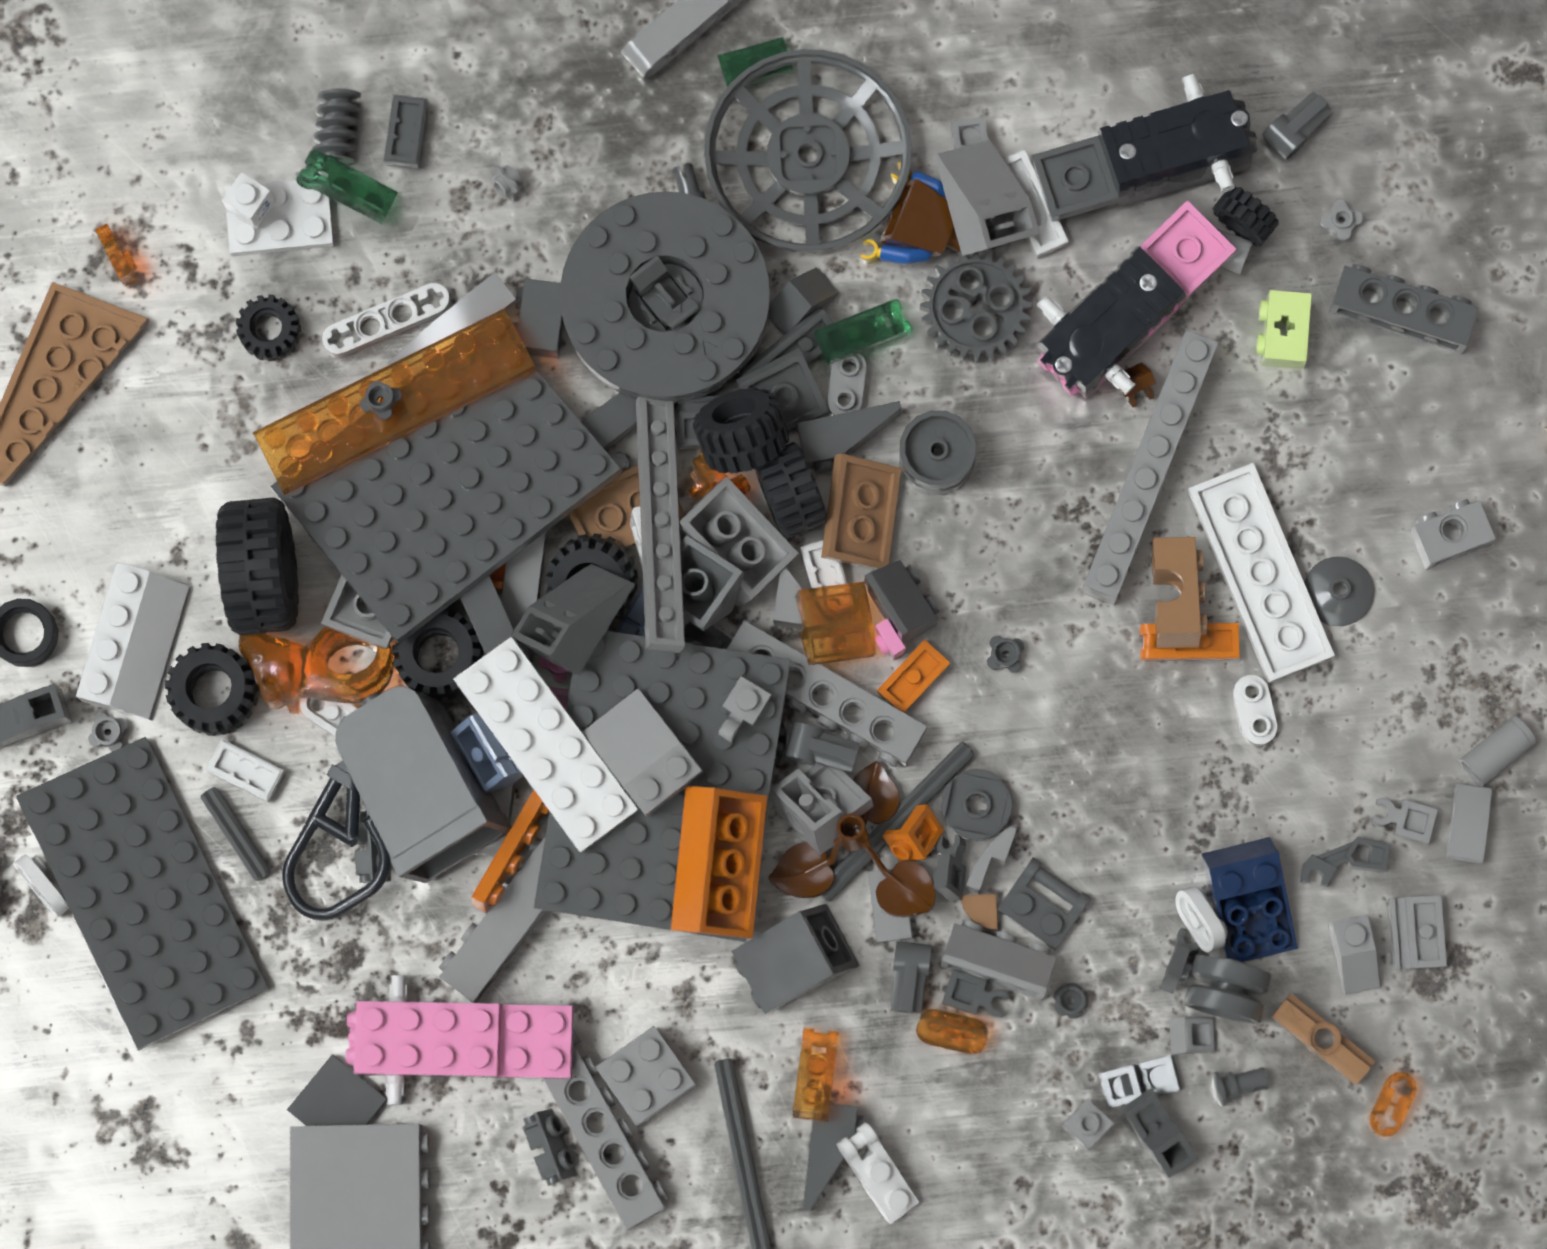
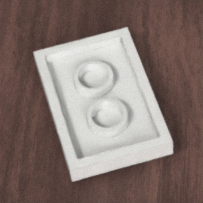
[224,177,334,257]

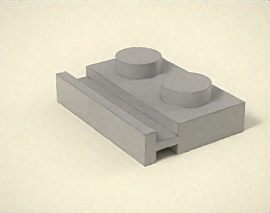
[1388,895,1447,970]

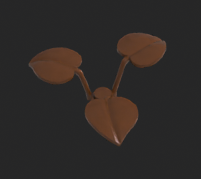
[768,761,936,918]

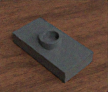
[384,95,428,168]

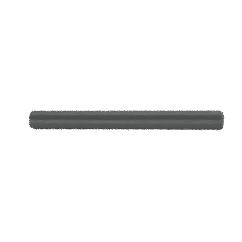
[820,742,974,902]
[714,1058,771,1249]

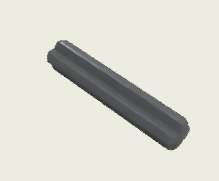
[201,787,271,881]

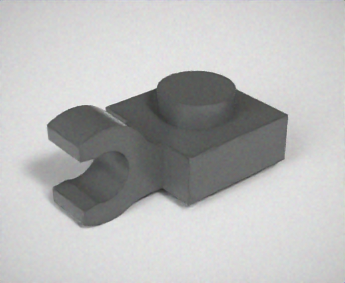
[932,835,966,901]
[1160,928,1200,994]

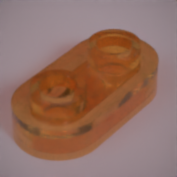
[916,1009,988,1054]

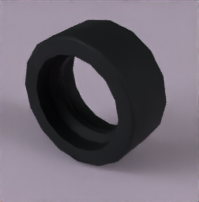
[0,598,59,667]

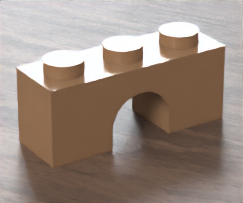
[1151,537,1207,648]

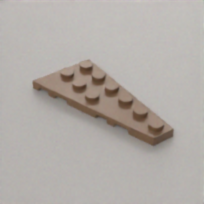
[0,282,149,486]

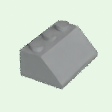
[679,476,798,608]
[940,920,1056,1001]

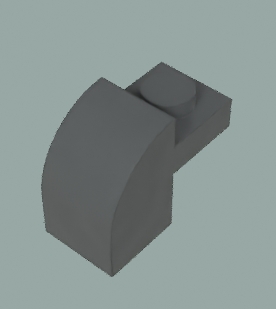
[1121,1088,1198,1178]

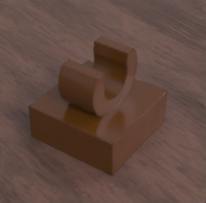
[1114,362,1156,408]

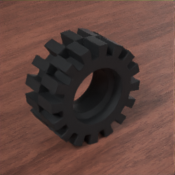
[1212,186,1279,247]
[236,294,301,361]

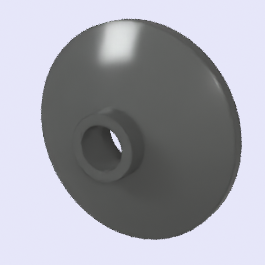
[1304,557,1374,626]

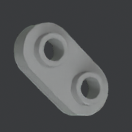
[827,350,867,415]

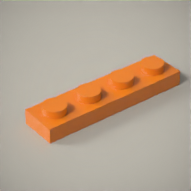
[471,789,549,913]

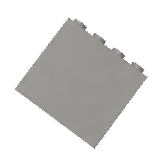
[290,1124,430,1249]

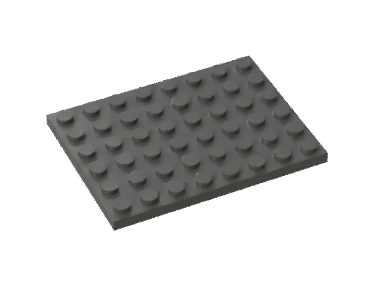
[271,319,622,645]
[534,631,791,942]

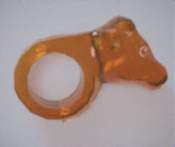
[238,627,394,714]

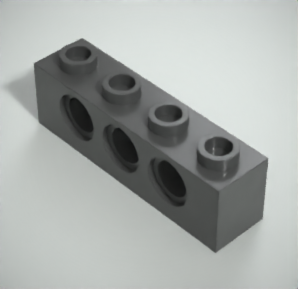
[1329,264,1479,354]

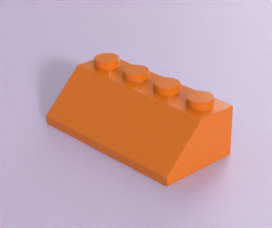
[671,786,767,939]

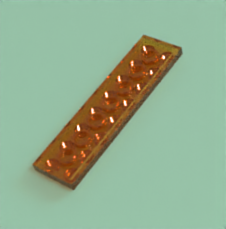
[253,308,537,495]

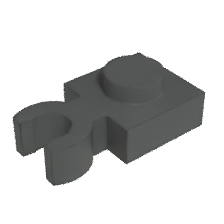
[942,969,1008,1018]

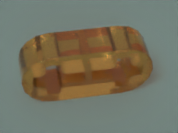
[1367,1072,1417,1137]

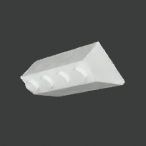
[76,562,190,721]

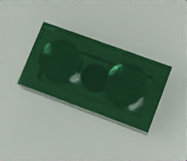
[717,37,793,88]

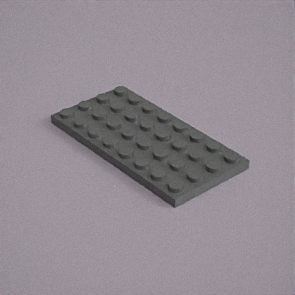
[16,737,268,1051]

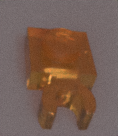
[95,224,138,287]

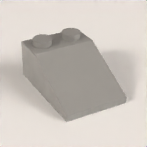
[321,575,393,650]
[582,689,704,817]

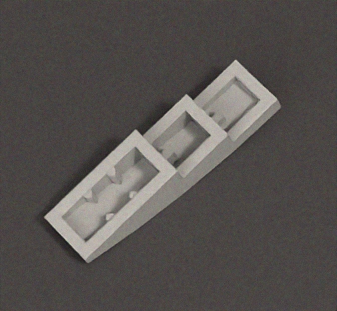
[388,272,517,385]

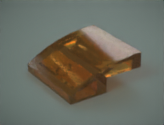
[795,581,876,666]

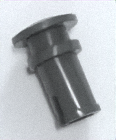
[1211,1067,1269,1107]

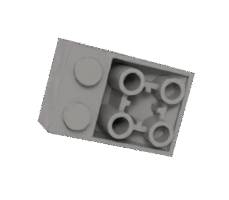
[934,140,1040,256]

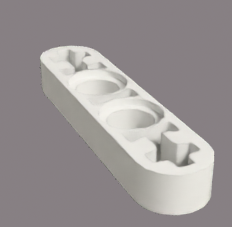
[322,283,451,358]

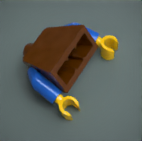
[860,162,961,265]

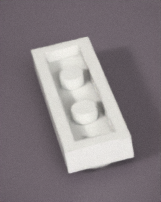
[1003,149,1069,259]

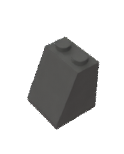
[732,904,860,1014]

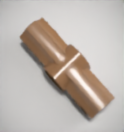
[1271,993,1376,1086]

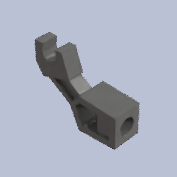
[1299,837,1391,887]

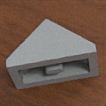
[773,567,828,632]

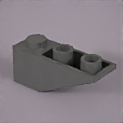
[0,684,72,747]

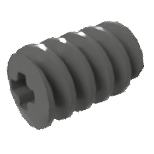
[311,88,361,165]

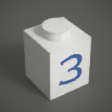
[222,172,275,229]

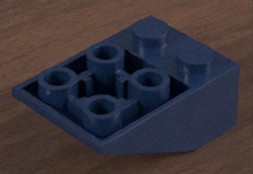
[1201,837,1298,962]

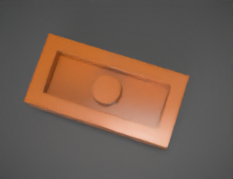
[877,639,950,713]

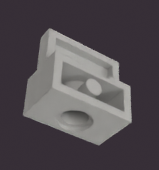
[771,764,873,855]

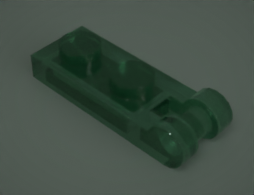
[296,150,398,224]
[813,299,913,365]

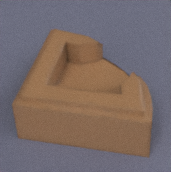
[961,894,998,930]

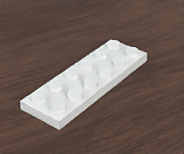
[1188,463,1335,683]
[454,637,638,852]

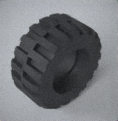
[215,497,299,635]

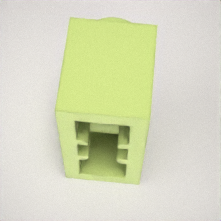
[1256,290,1312,369]

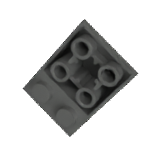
[511,564,634,675]

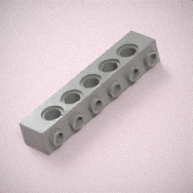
[727,620,927,768]
[543,1028,668,1230]

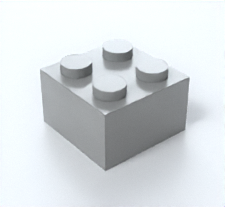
[596,1026,697,1128]

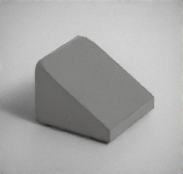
[1169,1017,1215,1054]

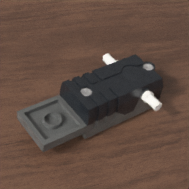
[1032,74,1257,222]

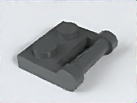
[997,857,1092,951]

